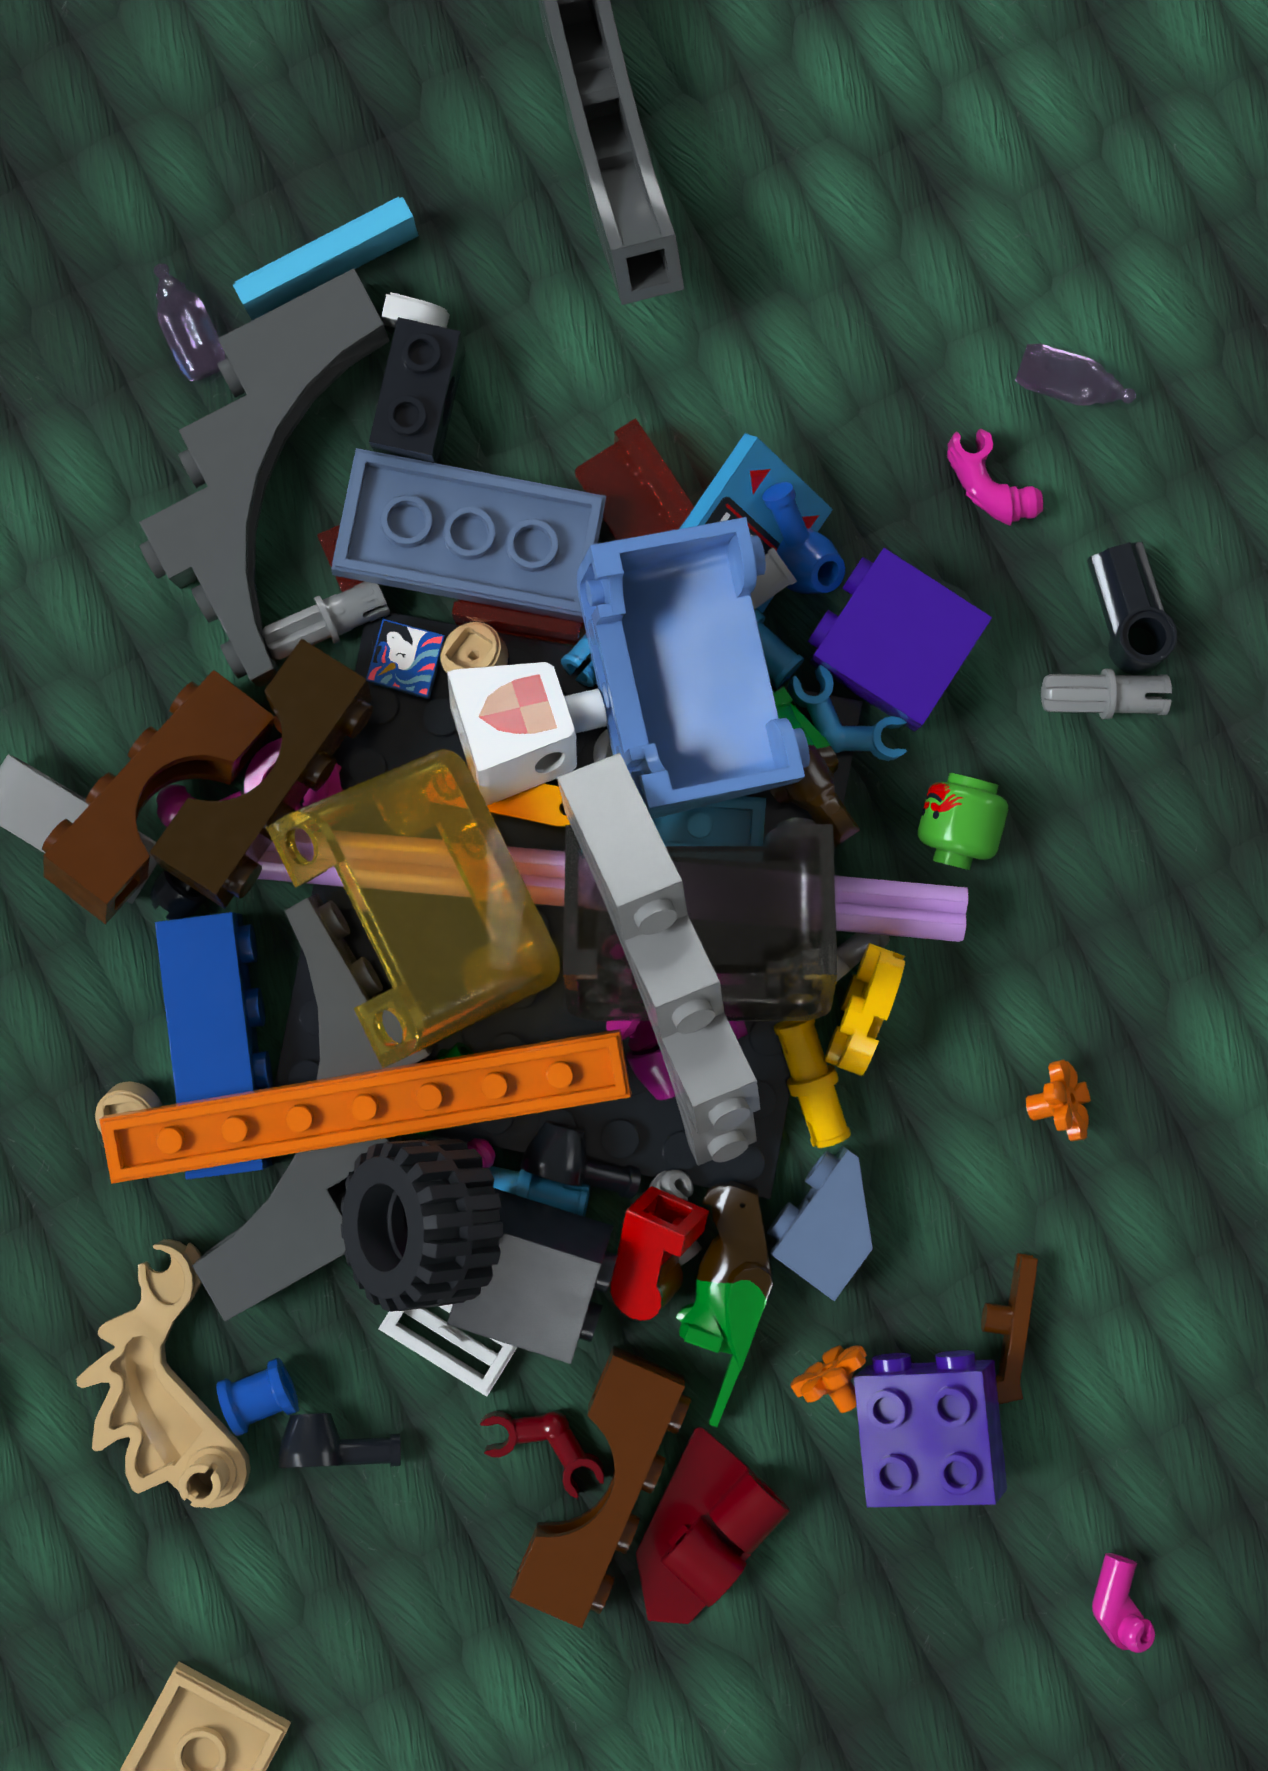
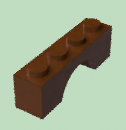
[42,670,275,925]
[510,1346,691,1629]

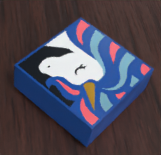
[366,619,446,699]

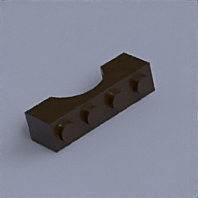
[150,639,373,909]

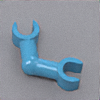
[788,665,907,761]

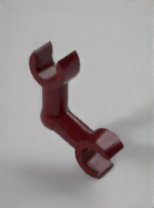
[480,1411,605,1499]

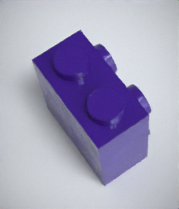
[808,548,992,732]
[854,1350,1007,1508]

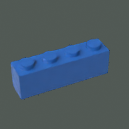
[155,912,273,1180]

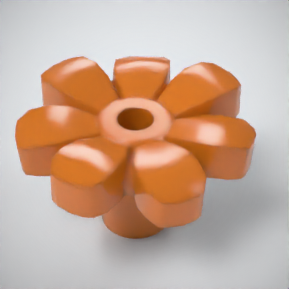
[1026,1059,1091,1142]
[790,1345,867,1413]

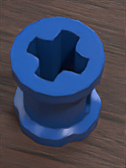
[216,1358,299,1436]

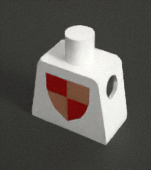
[447,662,607,807]

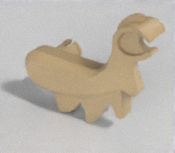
[76,1239,251,1508]

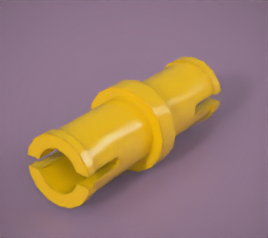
[774,1014,851,1148]

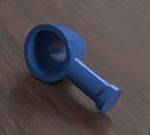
[762,482,845,594]

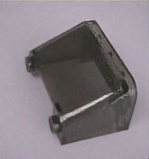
[563,818,837,1021]

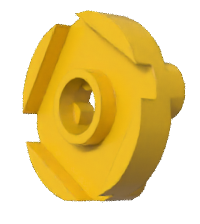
[824,943,905,1076]

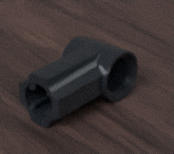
[1087,542,1177,675]

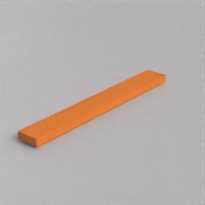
[99,1029,631,1184]

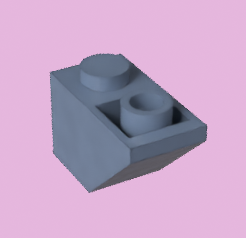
[767,1146,873,1301]

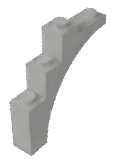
[557,753,760,1166]

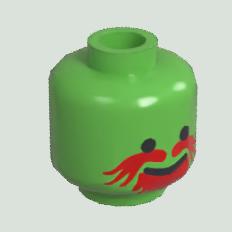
[918,773,1009,870]

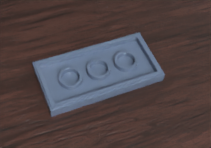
[331,448,606,623]

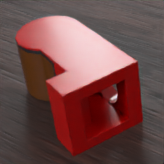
[611,1186,709,1321]

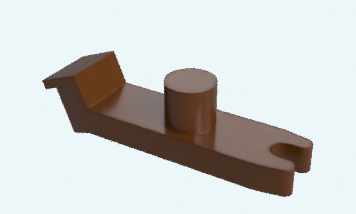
[981,1253,1038,1405]

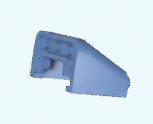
[577,517,810,819]

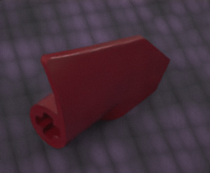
[636,1427,790,1624]

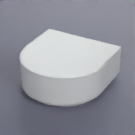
[382,292,450,328]

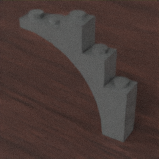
[538,0,684,305]
[139,268,389,688]
[192,893,438,1321]

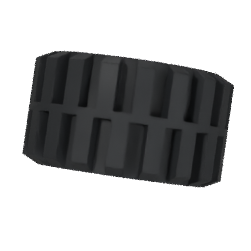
[340,1137,503,1312]

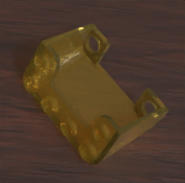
[266,749,560,1068]

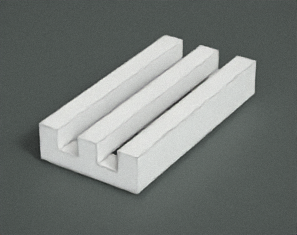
[378,1304,517,1396]

